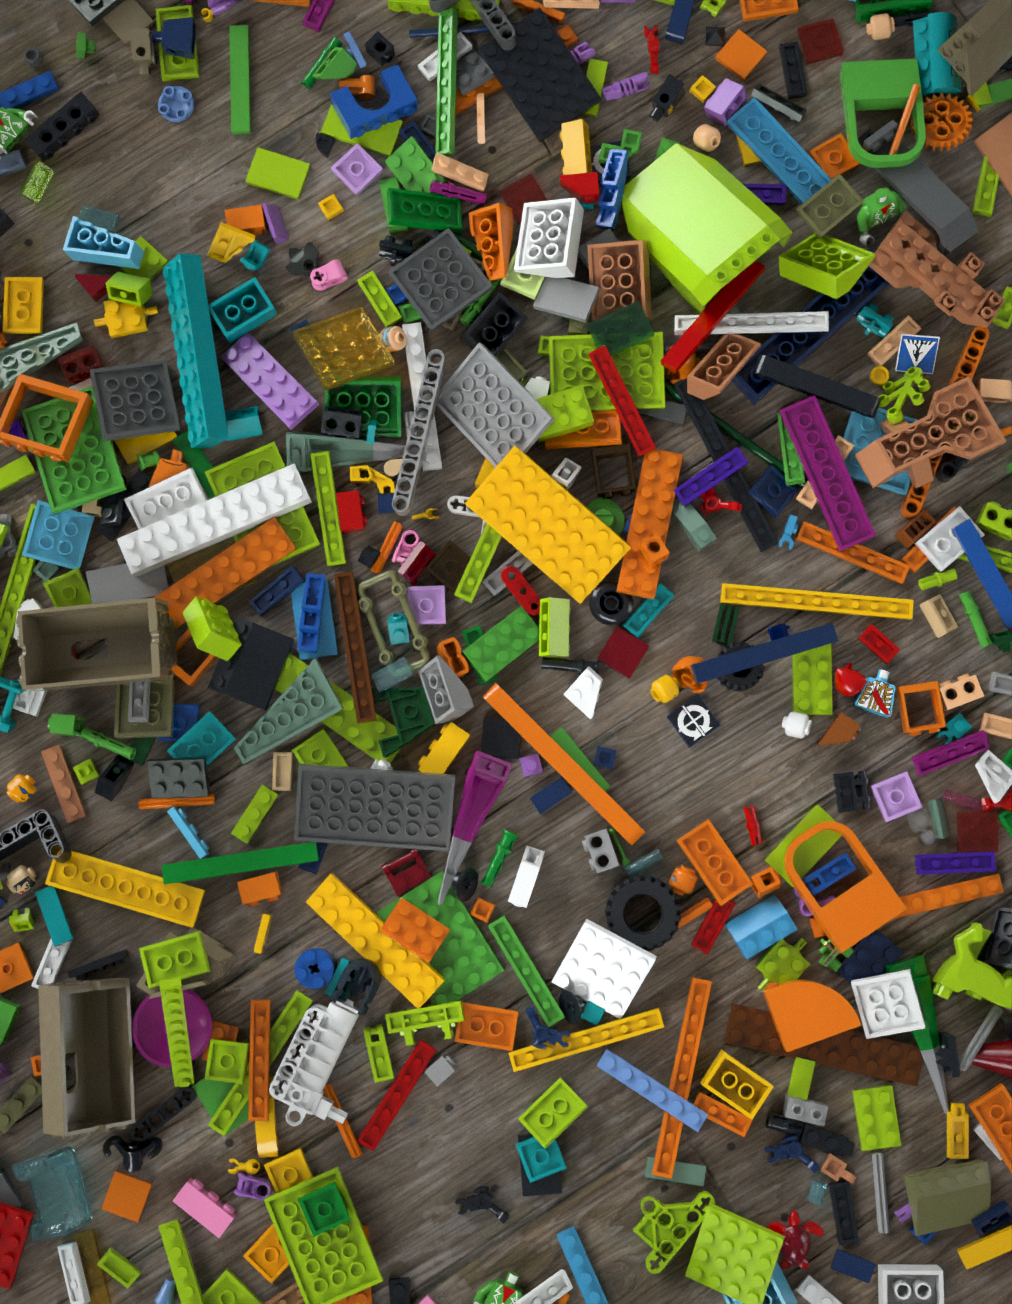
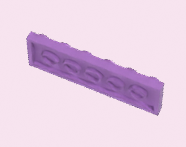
[220,332,319,430]

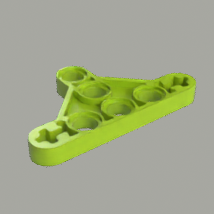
[640,1191,715,1274]

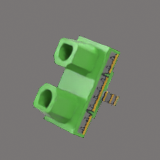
[819,939,854,972]

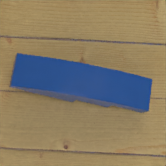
[596,149,628,230]
[297,573,326,654]

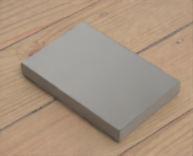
[533,277,600,323]

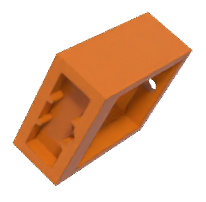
[171,628,218,687]
[896,681,946,736]

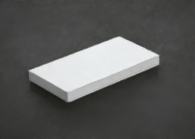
[124,467,208,529]

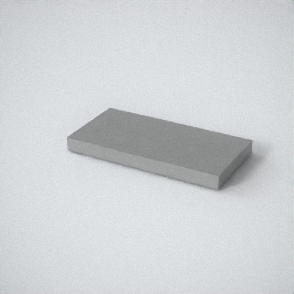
[86,563,169,604]

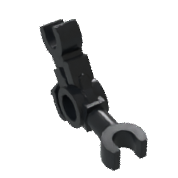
[455,1186,510,1224]

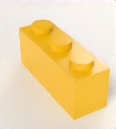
[560,119,592,175]
[418,722,471,774]

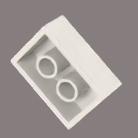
[878,1264,944,1304]

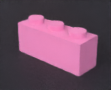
[173,1178,237,1238]

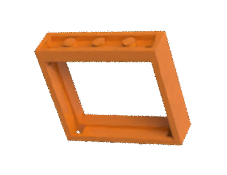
[0,374,94,463]

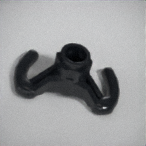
[103,1135,163,1172]

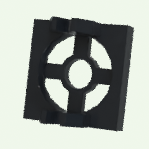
[935,1032,960,1077]

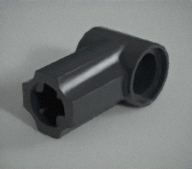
[935,454,969,483]

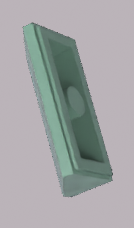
[928,798,950,839]

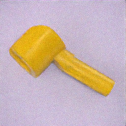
[412,508,440,520]

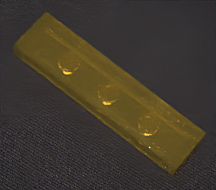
[73,1229,112,1304]

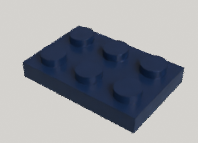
[836,930,903,985]

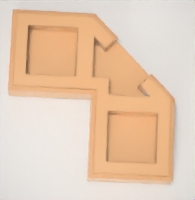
[477,93,485,144]

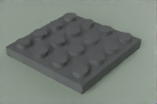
[388,228,493,332]
[90,360,180,441]

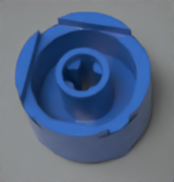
[295,948,336,989]

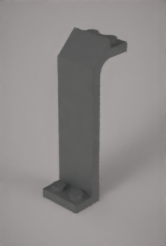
[863,120,979,255]

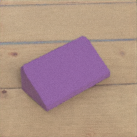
[262,203,289,244]

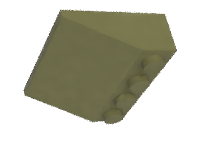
[904,1158,991,1236]

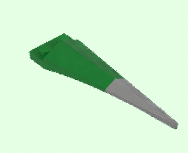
[885,955,949,1114]

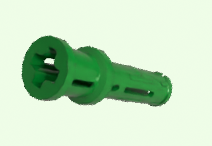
[481,829,519,888]

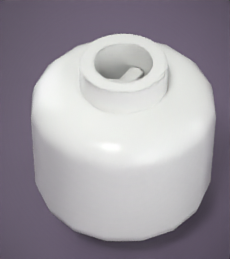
[782,711,812,739]

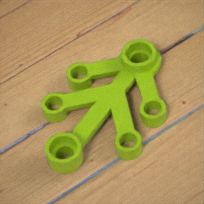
[878,367,931,425]

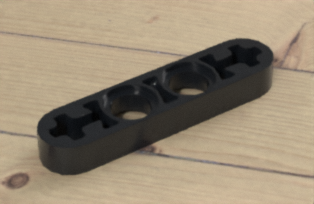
[131,1085,197,1142]

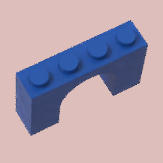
[330,64,417,139]

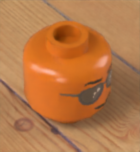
[669,865,698,896]

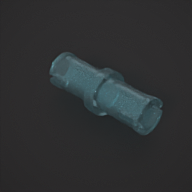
[624,848,664,877]

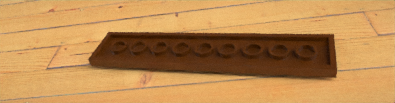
[724,1003,923,1086]

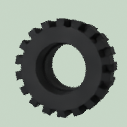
[717,642,765,692]

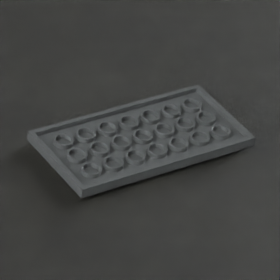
[294,764,455,851]

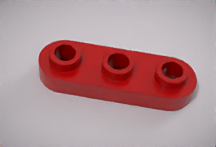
[500,566,540,615]

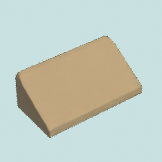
[920,594,958,638]

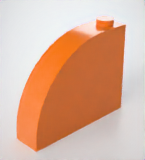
[762,980,861,1052]

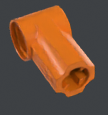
[339,75,376,100]

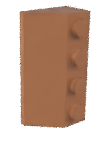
[687,334,761,400]

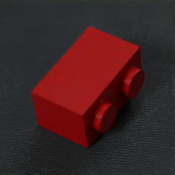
[336,490,368,534]

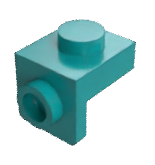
[240,240,271,271]
[388,613,410,644]

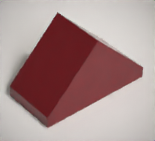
[75,274,112,302]

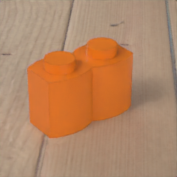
[436,637,469,678]

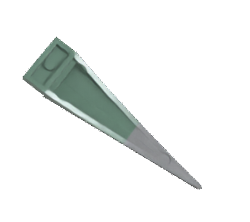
[286,432,420,472]

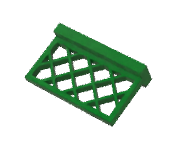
[853,0,933,23]

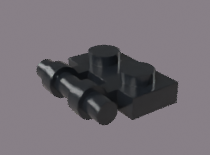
[833,770,872,813]

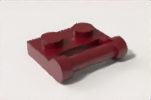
[397,541,436,586]
[381,849,432,896]

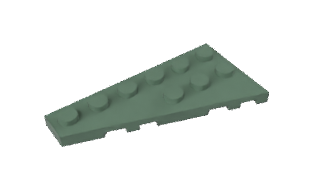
[0,323,83,393]
[234,658,344,764]

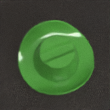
[586,498,624,535]

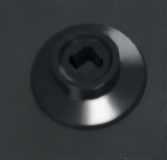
[452,868,478,902]
[559,990,585,1025]

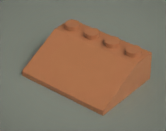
[974,113,1012,197]
[587,240,652,322]

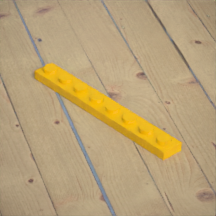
[508,1008,664,1072]

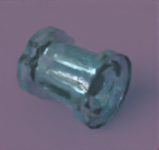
[805,1179,828,1205]

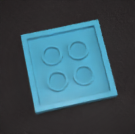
[22,500,95,570]

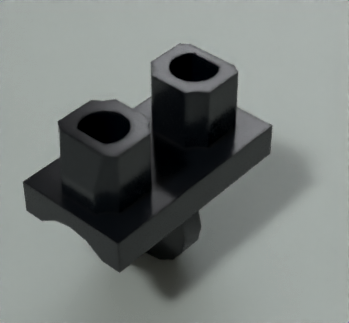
[379,235,413,267]

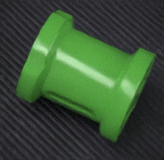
[137,450,160,471]

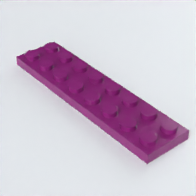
[779,395,876,552]

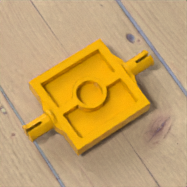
[94,300,158,339]

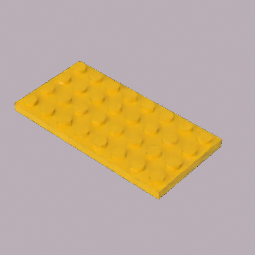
[464,445,631,604]

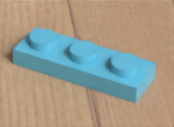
[167,807,210,859]

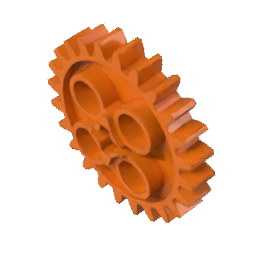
[910,93,973,152]

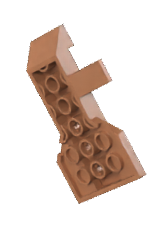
[869,211,1005,327]
[855,376,1006,489]

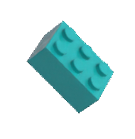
[208,277,278,343]

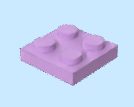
[331,143,383,196]
[407,585,446,626]
[870,771,922,822]

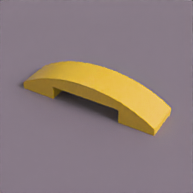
[255,1076,279,1158]

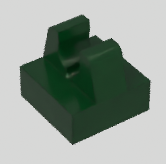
[989,630,1012,653]

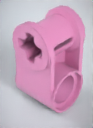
[310,259,348,291]
[392,530,420,564]

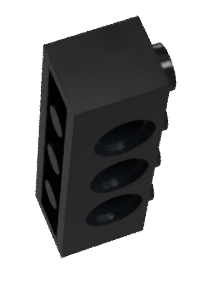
[24,92,99,162]

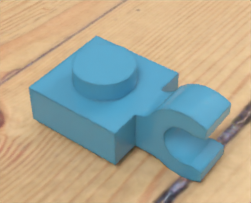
[778,514,799,551]

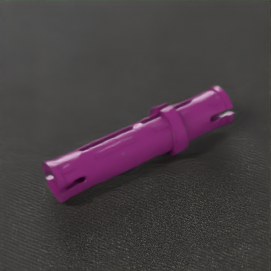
[430,180,486,205]

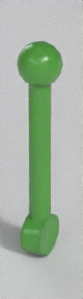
[609,828,630,866]

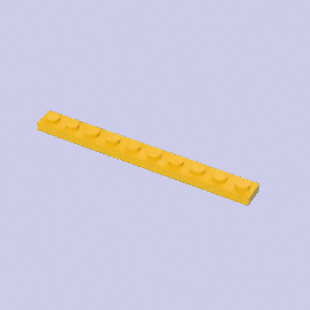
[720,583,914,620]

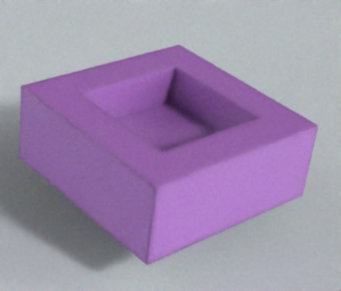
[520,754,543,777]

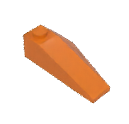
[469,203,513,282]

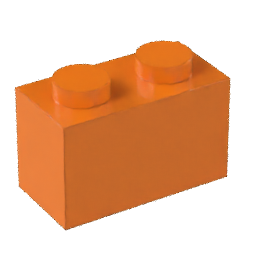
[225,205,267,236]
[237,872,283,907]

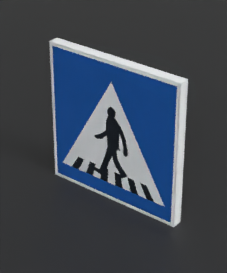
[895,334,940,374]

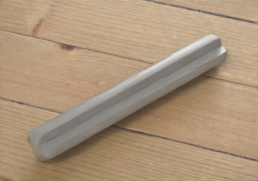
[959,1005,1003,1072]
[872,1152,890,1234]

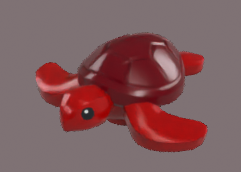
[766,1210,823,1269]

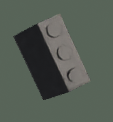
[460,292,528,357]

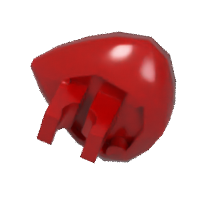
[835,662,867,697]

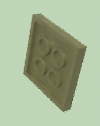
[114,679,175,739]

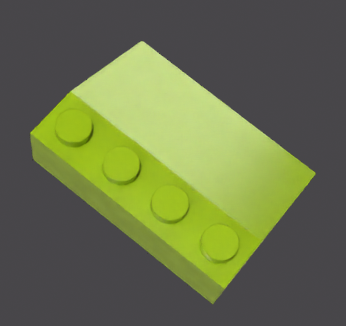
[779,233,875,299]

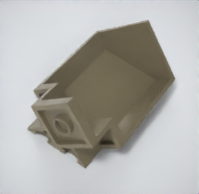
[937,0,1012,97]
[136,927,238,999]

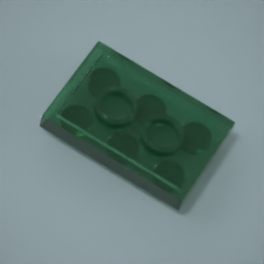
[586,301,655,356]

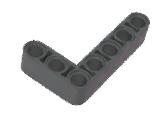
[428,0,516,50]

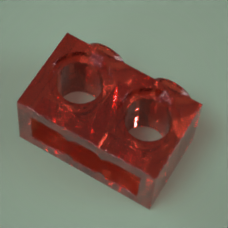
[58,345,104,384]

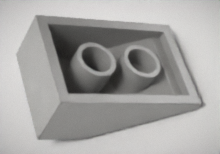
[418,656,474,724]

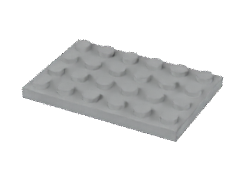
[436,343,555,468]

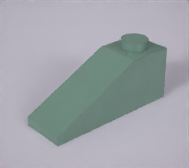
[672,498,717,552]

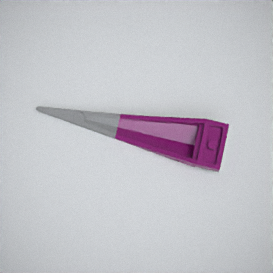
[438,751,512,905]

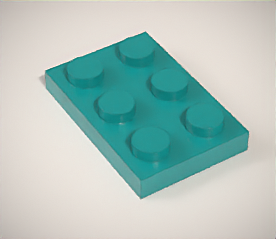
[167,711,236,765]

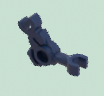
[526,1006,570,1049]
[764,1135,819,1173]

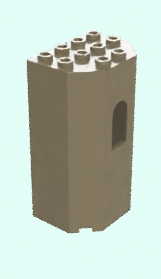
[16,598,177,692]
[38,978,135,1140]

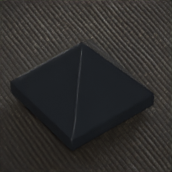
[706,27,725,46]
[358,545,381,569]

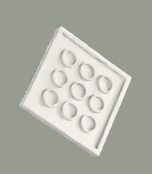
[552,919,657,1019]

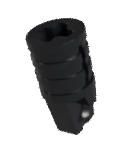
[765,1110,803,1135]

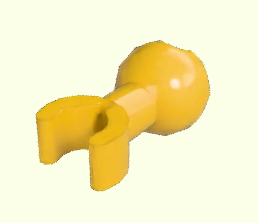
[228,1158,260,1175]

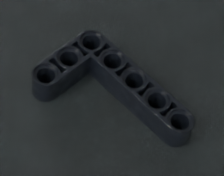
[0,810,72,863]

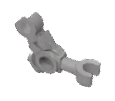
[0,514,18,559]

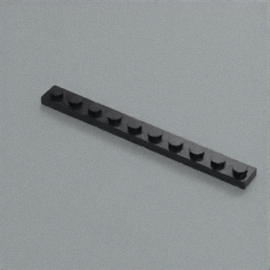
[673,378,778,553]

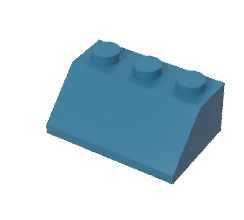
[725,894,798,959]

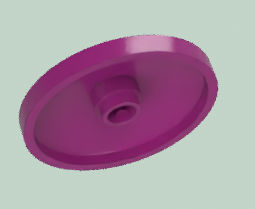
[132,989,213,1068]

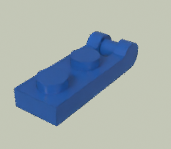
[802,853,857,896]

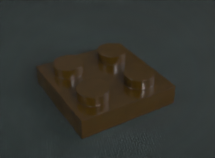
[425,540,471,594]

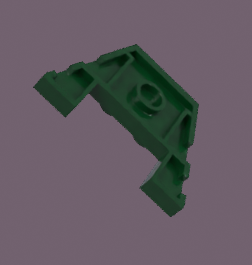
[372,687,435,758]

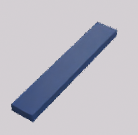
[952,519,1012,628]

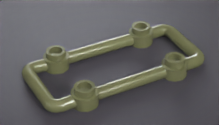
[357,570,430,678]

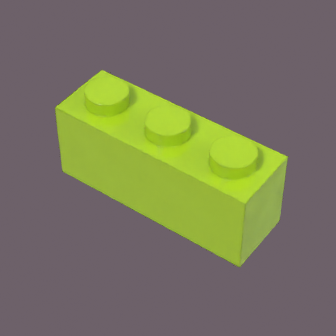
[539,597,571,658]

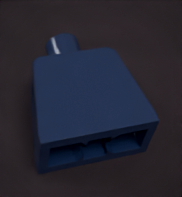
[152,17,197,59]

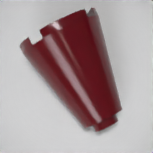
[972,1040,1012,1078]

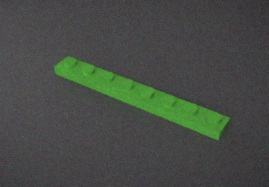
[436,8,458,156]

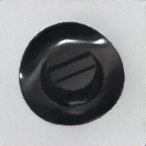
[589,582,633,625]

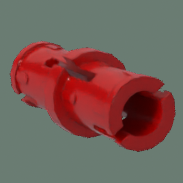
[743,805,764,846]

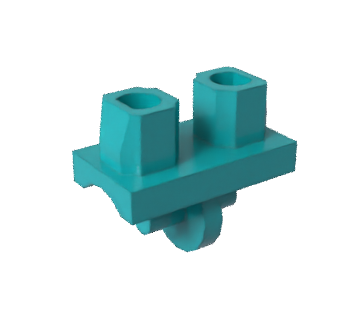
[856,303,893,338]

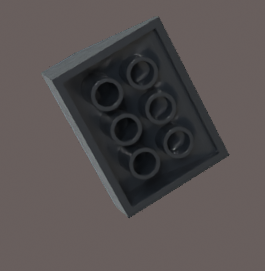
[208,617,295,711]

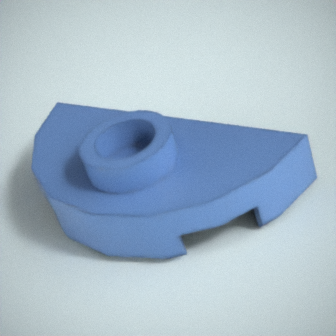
[343,32,367,69]

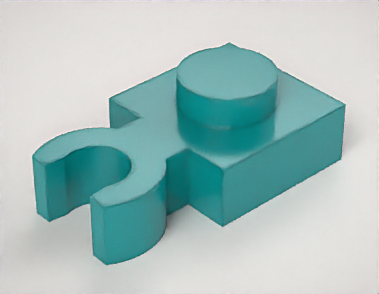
[936,713,972,745]

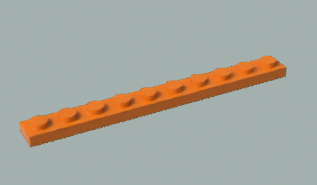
[809,873,1004,938]
[651,977,712,1179]

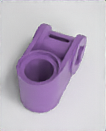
[234,1172,274,1200]

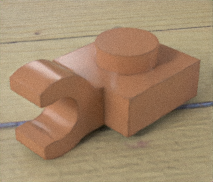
[819,1153,857,1184]

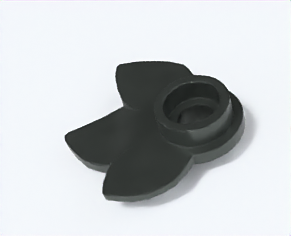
[285,242,319,277]

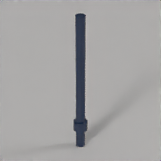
[409,23,516,38]

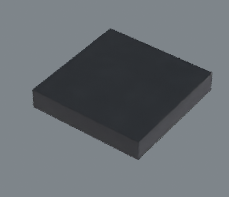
[481,717,521,759]

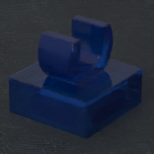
[768,623,790,641]

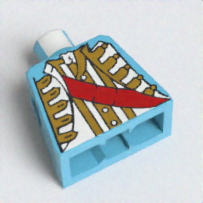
[852,669,895,718]

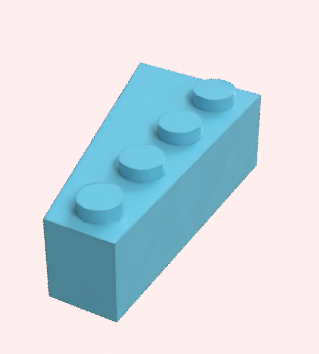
[63,216,144,269]

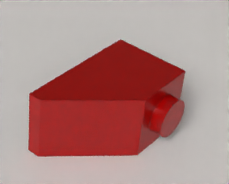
[560,172,599,204]

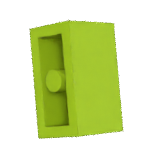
[106,272,153,306]

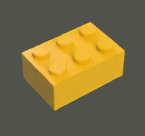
[700,1049,774,1120]

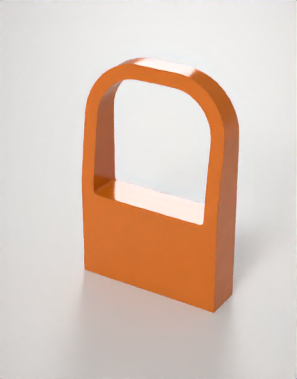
[784,821,907,954]

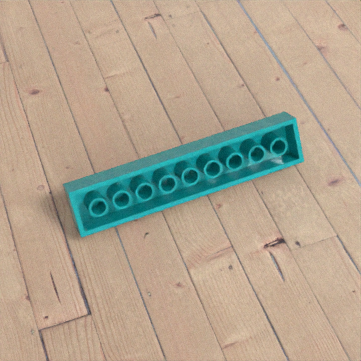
[163,253,229,448]

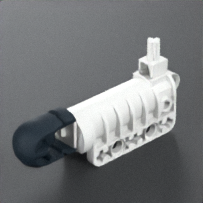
[269,958,381,1126]

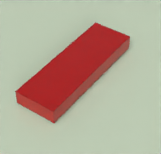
[690,899,736,955]

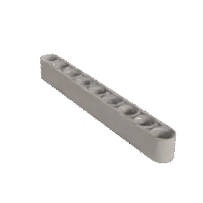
[392,349,446,516]

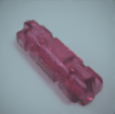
[943,790,982,810]

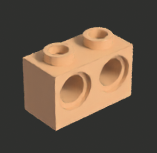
[939,673,984,711]

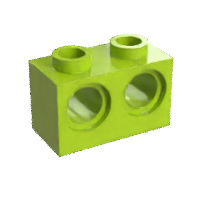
[975,501,1012,541]

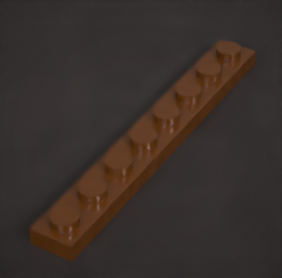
[334,571,377,724]

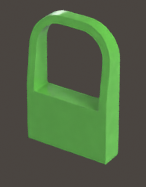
[840,59,926,168]

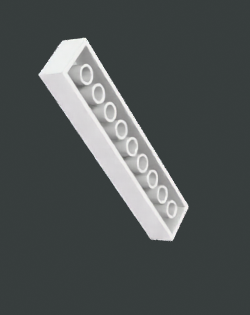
[117,463,312,577]

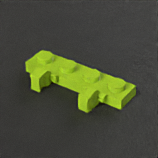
[385,1000,465,1046]

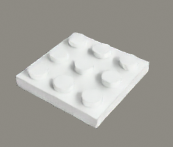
[851,969,926,1039]

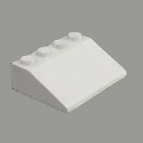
[514,198,584,278]

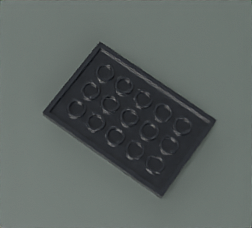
[478,7,602,143]

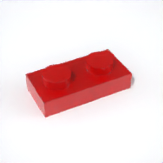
[857,624,900,664]

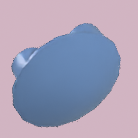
[158,86,194,122]

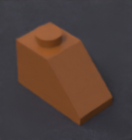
[816,712,861,747]

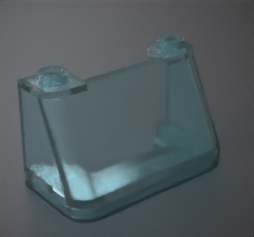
[12,1146,93,1242]

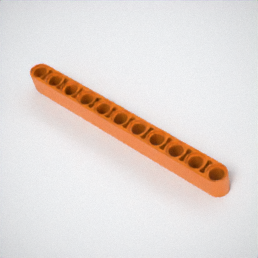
[900,326,990,519]
[482,683,645,845]

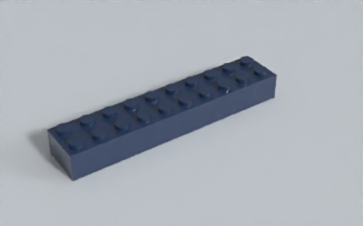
[731,249,890,405]

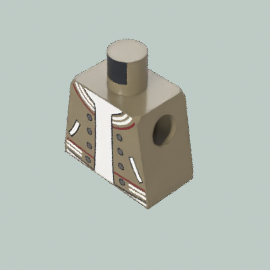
[129,28,156,77]

